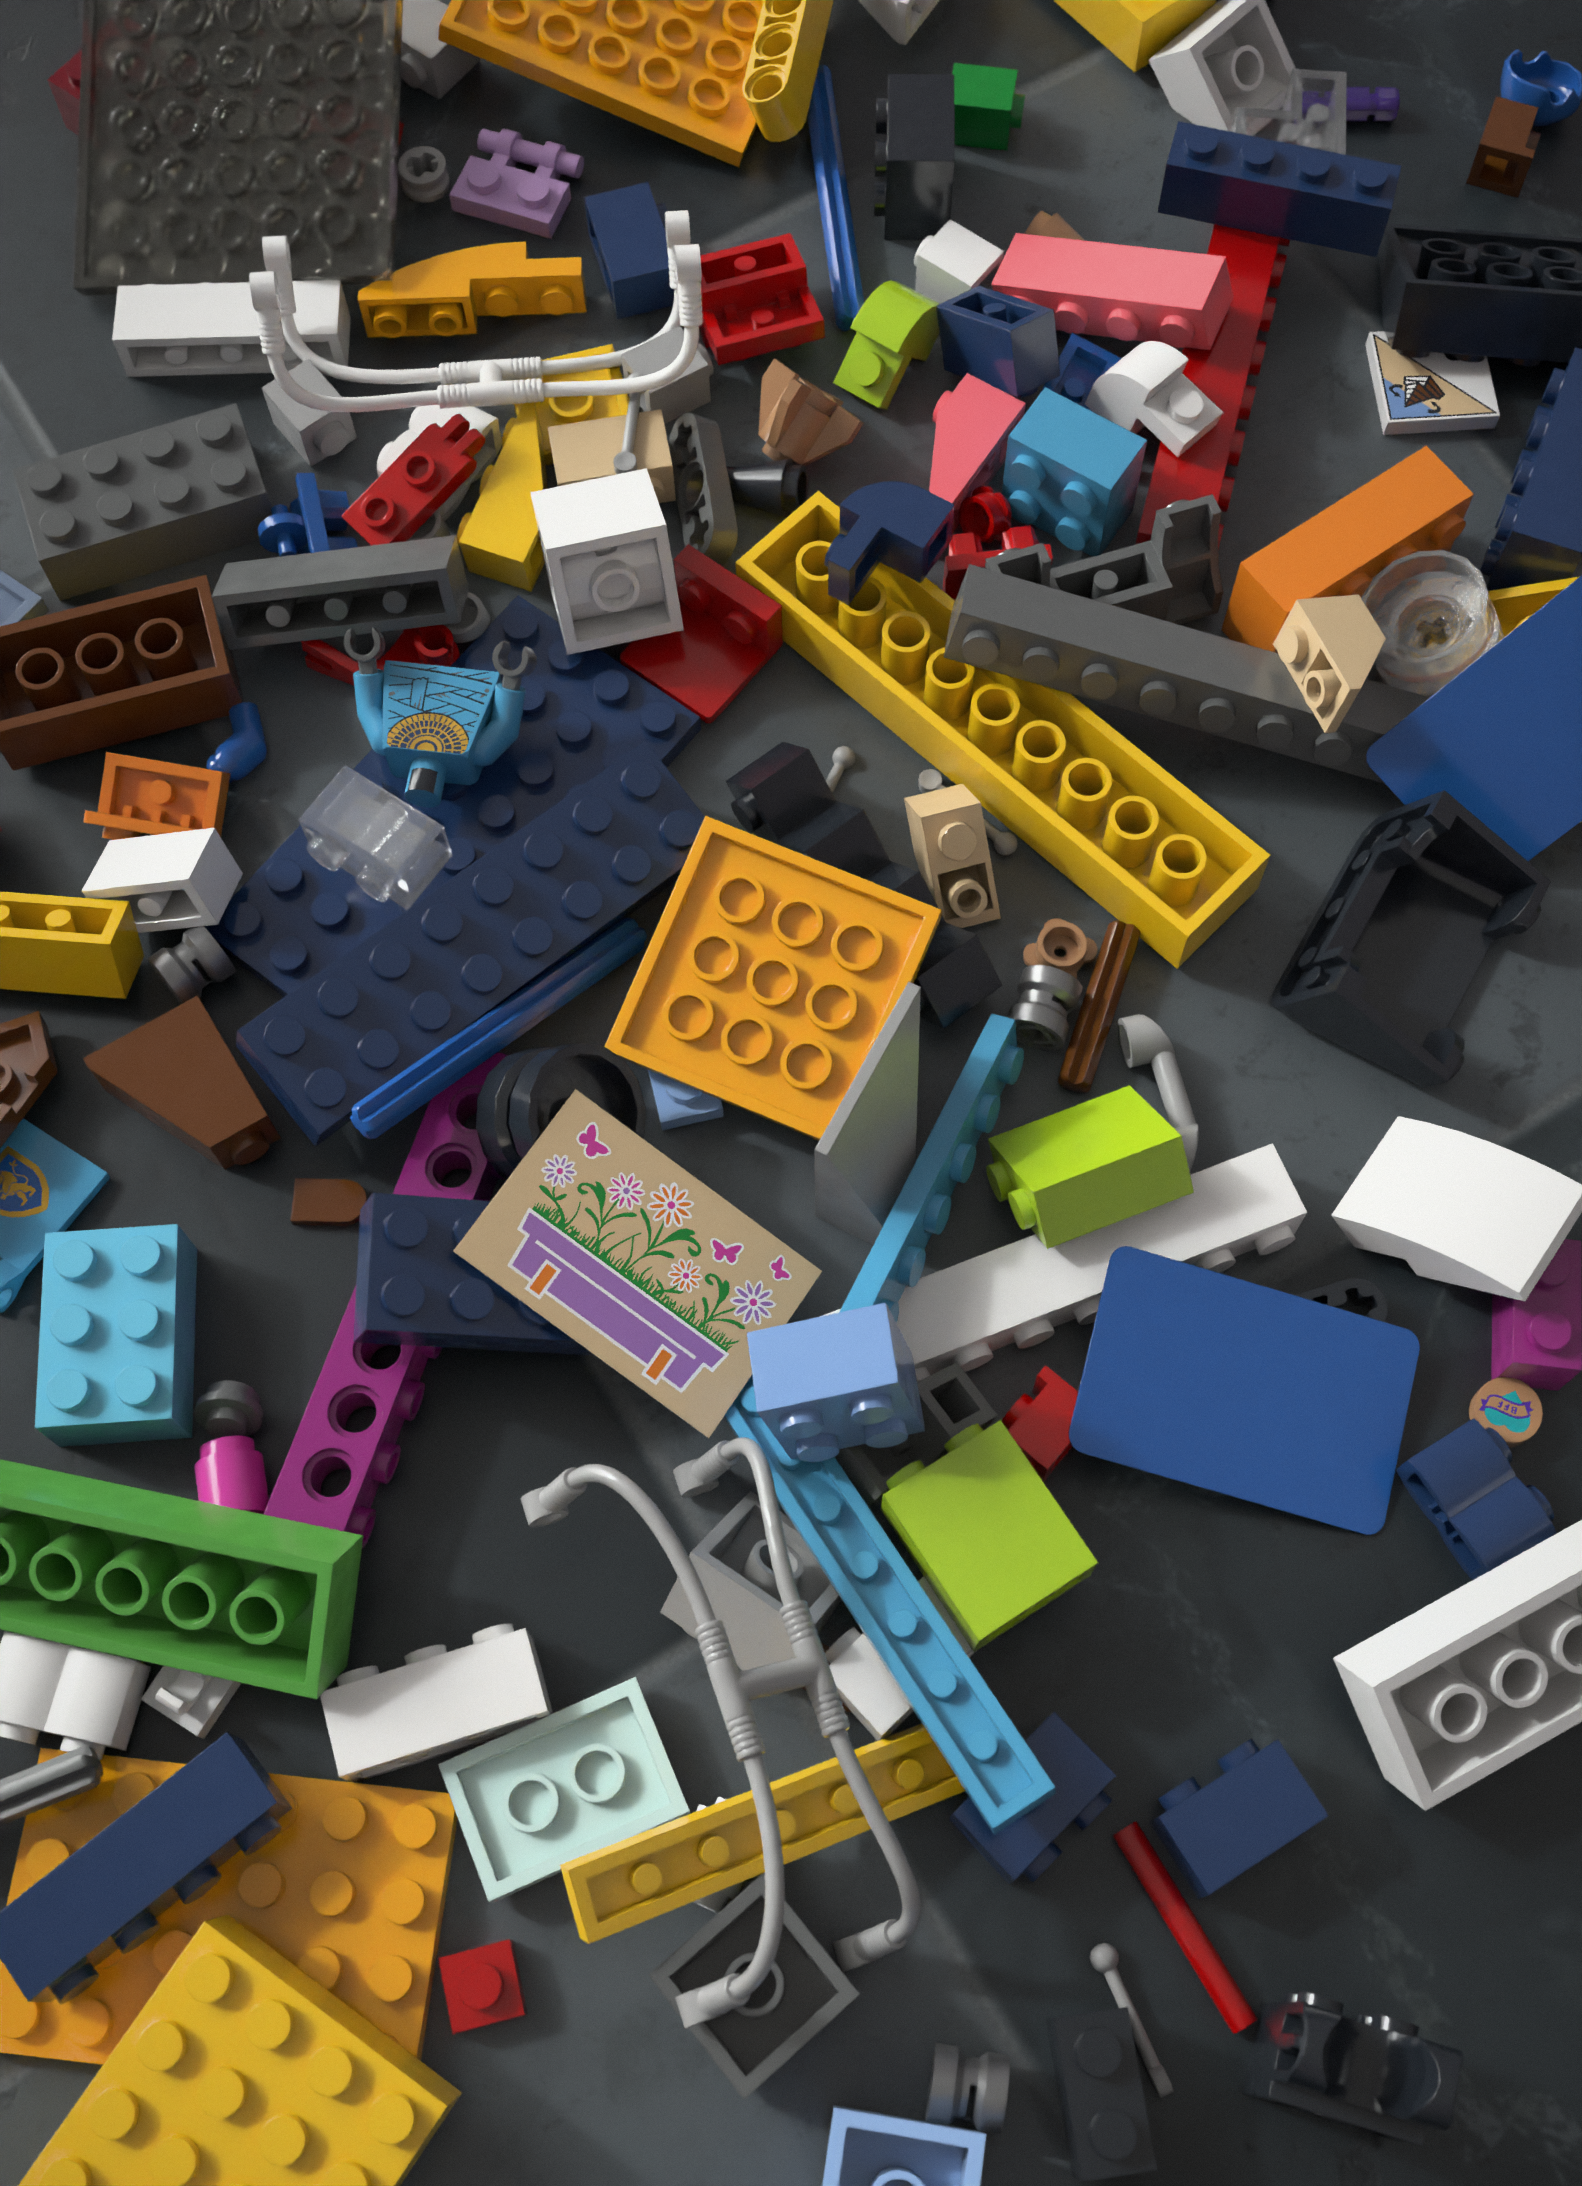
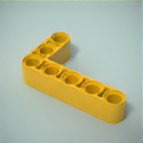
[743,0,833,142]

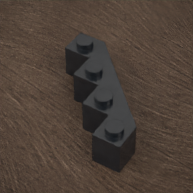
[726,742,1002,1028]

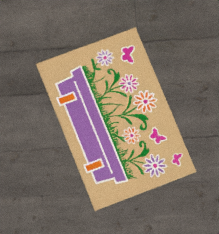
[453,1089,822,1438]

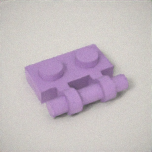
[449,129,584,239]

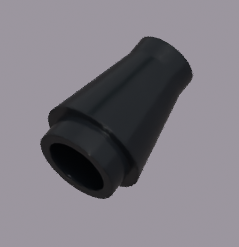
[727,459,809,517]

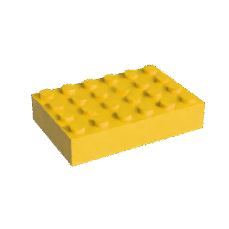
[18,1915,462,2186]

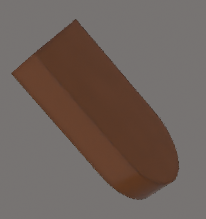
[290,1178,368,1226]

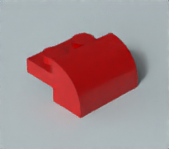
[699,233,825,365]

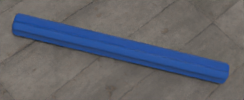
[807,64,864,331]
[350,918,647,1139]

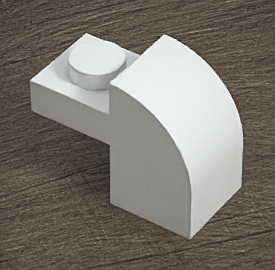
[1085,341,1223,457]

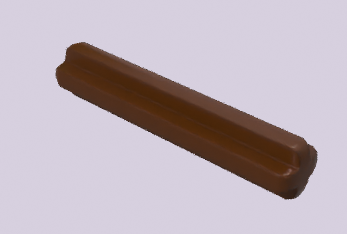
[1058,920,1140,1093]

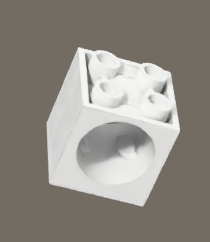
[530,469,684,655]

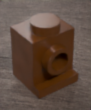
[1466,96,1541,198]

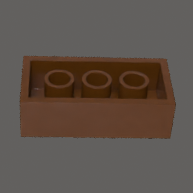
[0,575,244,771]

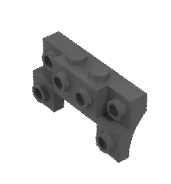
[985,494,1223,625]

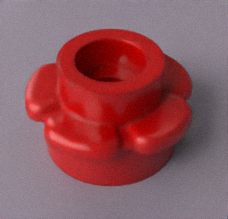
[959,486,1012,543]

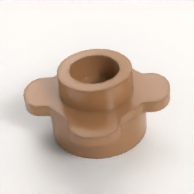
[1023,918,1097,979]

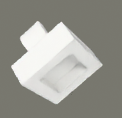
[141,1666,241,1739]

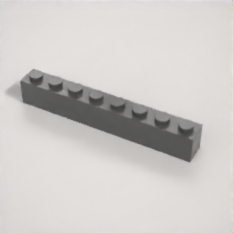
[944,564,1430,784]

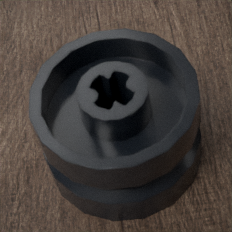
[476,1043,646,1180]

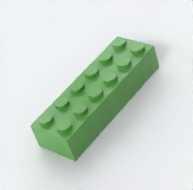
[0,1459,363,1699]

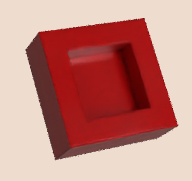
[438,1939,528,2034]

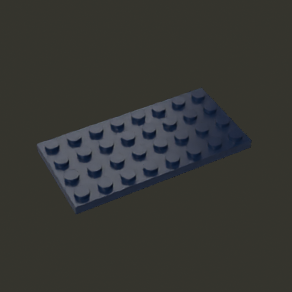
[204,595,701,997]

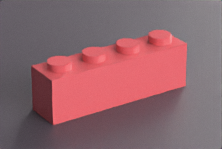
[991,233,1234,350]

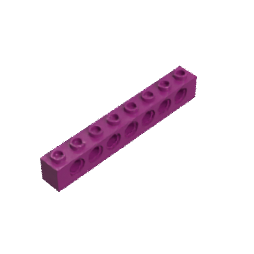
[264,1052,508,1549]

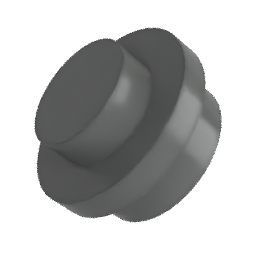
[194,1380,264,1438]

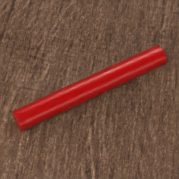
[1113,1821,1258,2034]

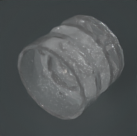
[1361,550,1504,697]

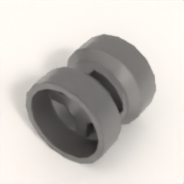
[147,926,236,1004]
[1007,965,1083,1051]
[926,2043,1010,2134]

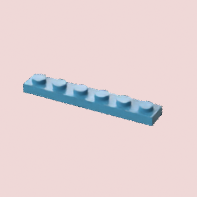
[839,1013,1024,1324]

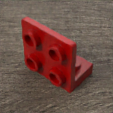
[620,544,783,723]

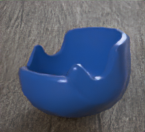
[1500,49,1582,126]

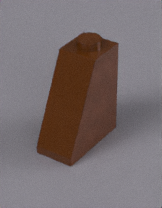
[83,995,281,1170]

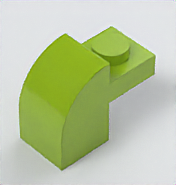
[833,280,940,410]

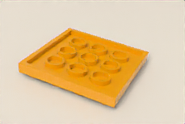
[604,816,942,1141]

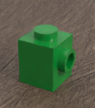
[952,63,1025,151]

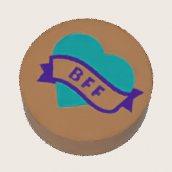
[1469,1377,1543,1448]

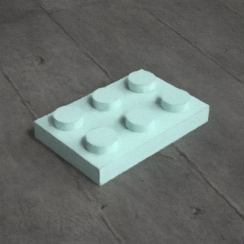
[438,1677,691,1903]

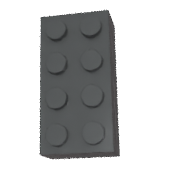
[12,403,272,601]

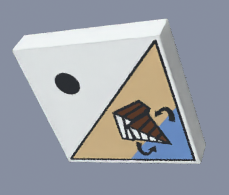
[1365,331,1500,435]

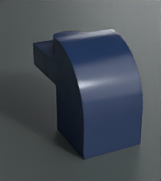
[824,481,955,605]

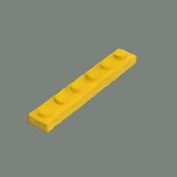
[560,1724,966,1944]

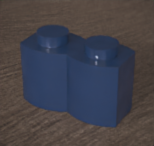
[1396,1418,1557,1581]

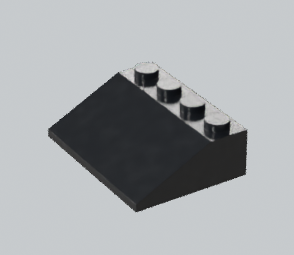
[1379,223,1582,367]

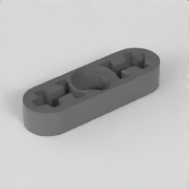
[669,413,738,565]

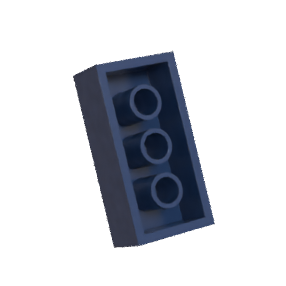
[1479,347,1582,592]
[353,1193,594,1355]

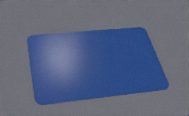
[1366,575,1582,861]
[1069,1246,1420,1535]

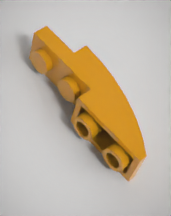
[358,241,587,338]

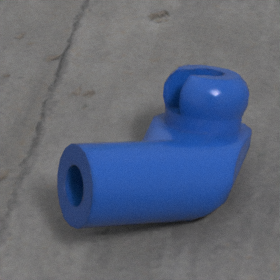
[206,702,267,783]

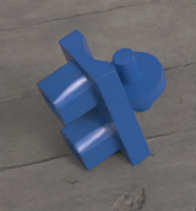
[258,473,358,557]

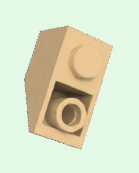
[1273,595,1386,733]
[904,784,1001,928]

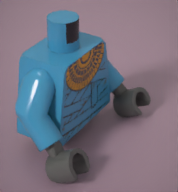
[344,627,537,808]

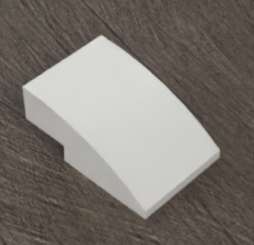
[1331,1116,1582,1301]

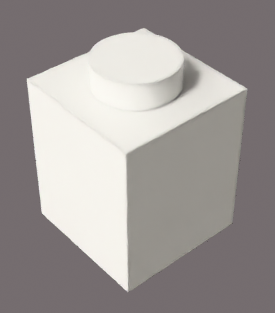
[914,219,1004,304]

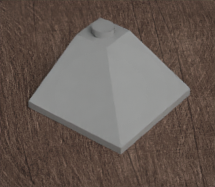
[815,981,921,1245]

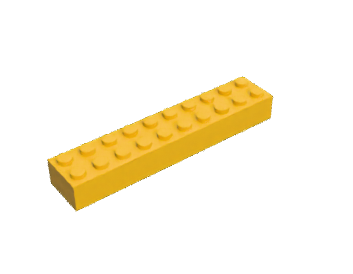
[735,491,1271,969]

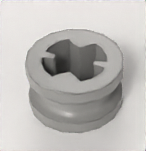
[398,146,450,203]

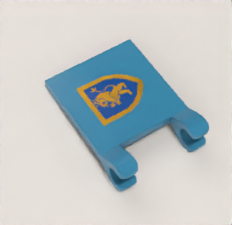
[0,1118,110,1313]

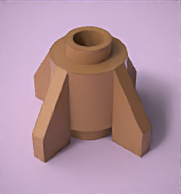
[758,358,864,466]

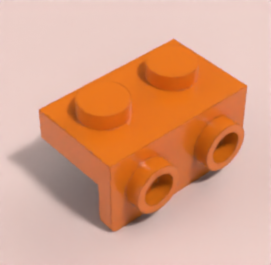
[83,752,231,840]

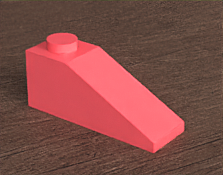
[929,373,1026,533]

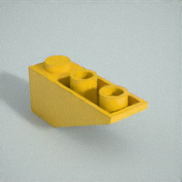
[457,402,548,592]

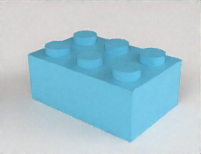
[35,1224,197,1447]

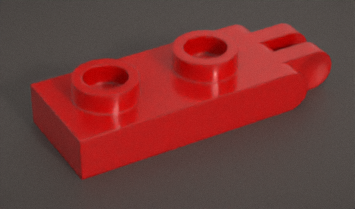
[341,414,486,545]

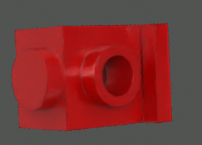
[1002,1365,1078,1482]

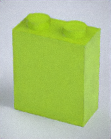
[986,1085,1194,1249]
[881,1420,1098,1652]

